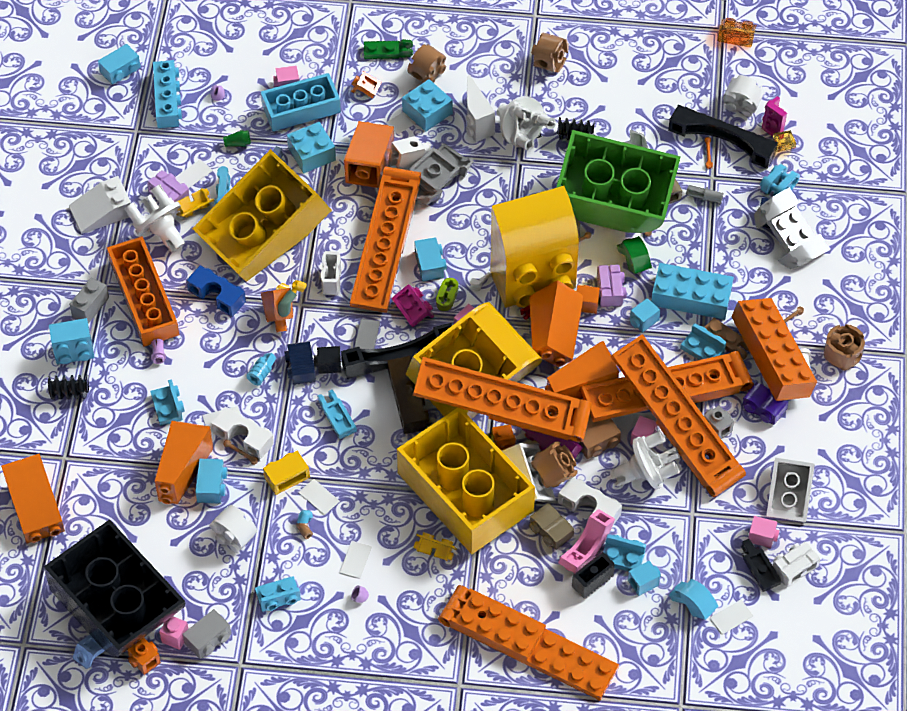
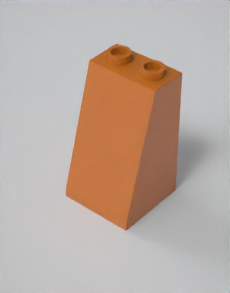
[344,121,394,188]
[529,280,583,368]
[545,341,619,400]
[155,421,213,504]
[1,453,65,544]

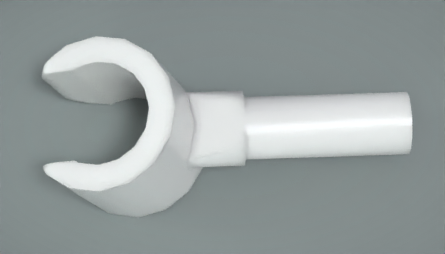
[469,272,491,291]

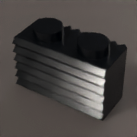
[571,552,615,599]

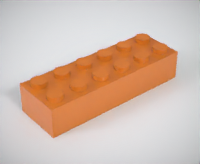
[107,236,180,347]
[731,298,817,401]

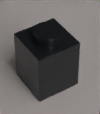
[314,346,342,374]

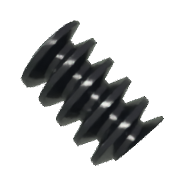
[557,117,595,141]
[48,374,89,400]

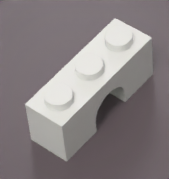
[211,406,274,461]
[558,477,622,527]

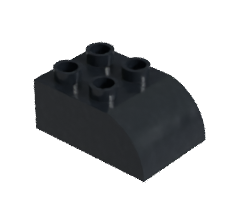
[43,519,185,657]

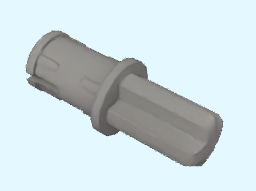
[686,185,724,204]

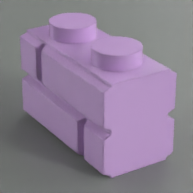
[147,170,190,212]
[597,265,627,307]

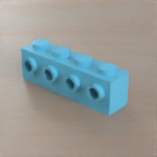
[153,60,182,128]

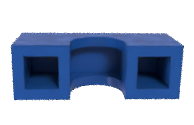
[186,265,246,317]

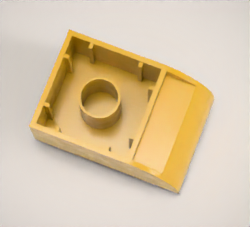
[406,302,542,419]

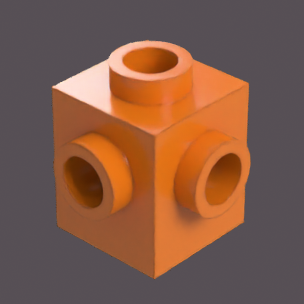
[127,638,161,675]

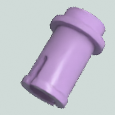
[151,339,166,364]

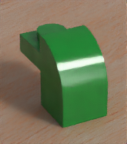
[617,236,652,274]

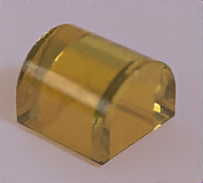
[773,130,796,152]

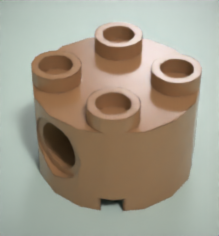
[531,32,569,73]
[407,44,447,83]
[824,324,865,371]
[531,442,577,488]

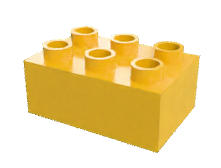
[397,408,535,555]

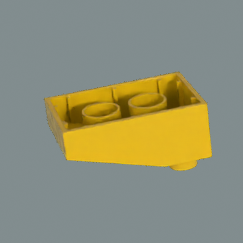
[192,149,332,282]

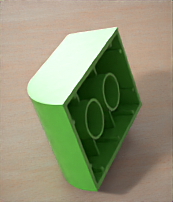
[556,130,681,233]

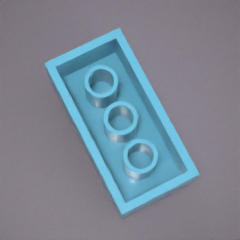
[261,73,341,131]
[651,263,734,320]

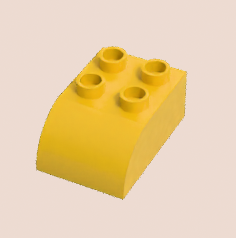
[490,186,579,308]

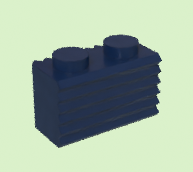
[284,341,316,385]

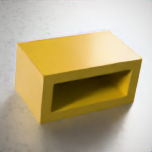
[263,450,310,495]

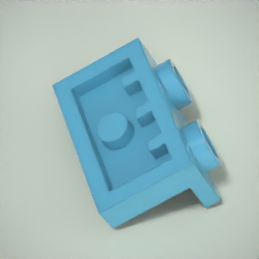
[680,323,726,360]
[150,379,185,426]
[603,534,646,572]
[255,576,301,612]

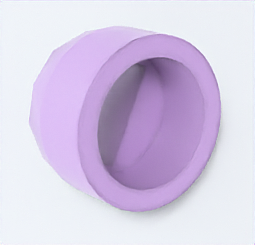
[210,85,225,101]
[351,585,369,603]

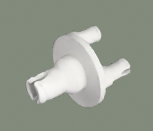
[496,96,556,151]
[124,185,185,253]
[610,430,680,489]

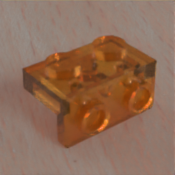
[717,18,757,48]

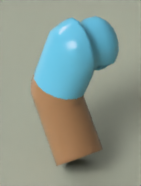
[296,510,313,539]

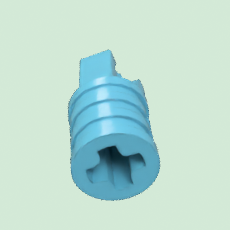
[246,353,276,386]

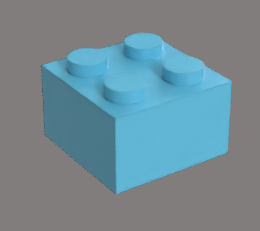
[402,79,453,132]
[287,122,336,174]
[49,318,95,365]

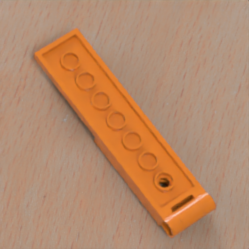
[350,166,421,313]
[611,334,746,497]
[580,351,754,422]
[413,357,592,442]
[438,585,619,701]

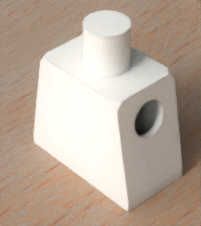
[388,137,431,170]

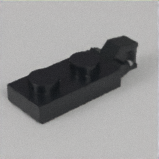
[741,539,782,592]

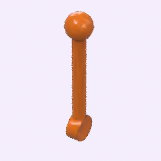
[704,137,713,169]

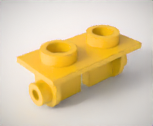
[176,188,214,218]
[414,532,457,561]

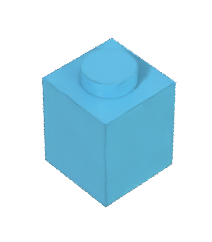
[630,298,660,333]
[628,560,661,596]

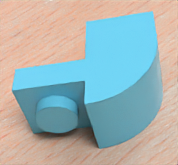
[669,579,718,620]

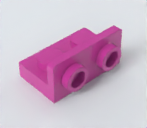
[761,96,788,140]
[392,284,434,327]

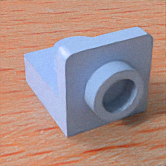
[73,635,105,669]

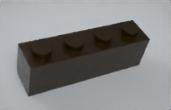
[387,356,429,434]

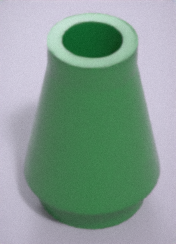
[223,129,251,147]

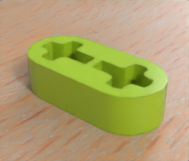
[436,278,459,311]

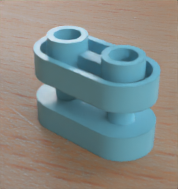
[760,164,800,196]

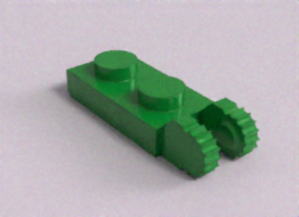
[364,39,413,59]

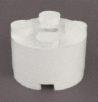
[723,75,764,117]
[209,505,257,553]

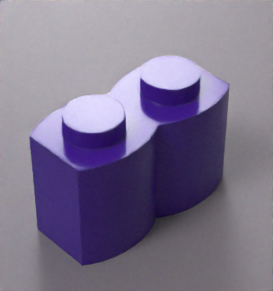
[742,382,789,425]

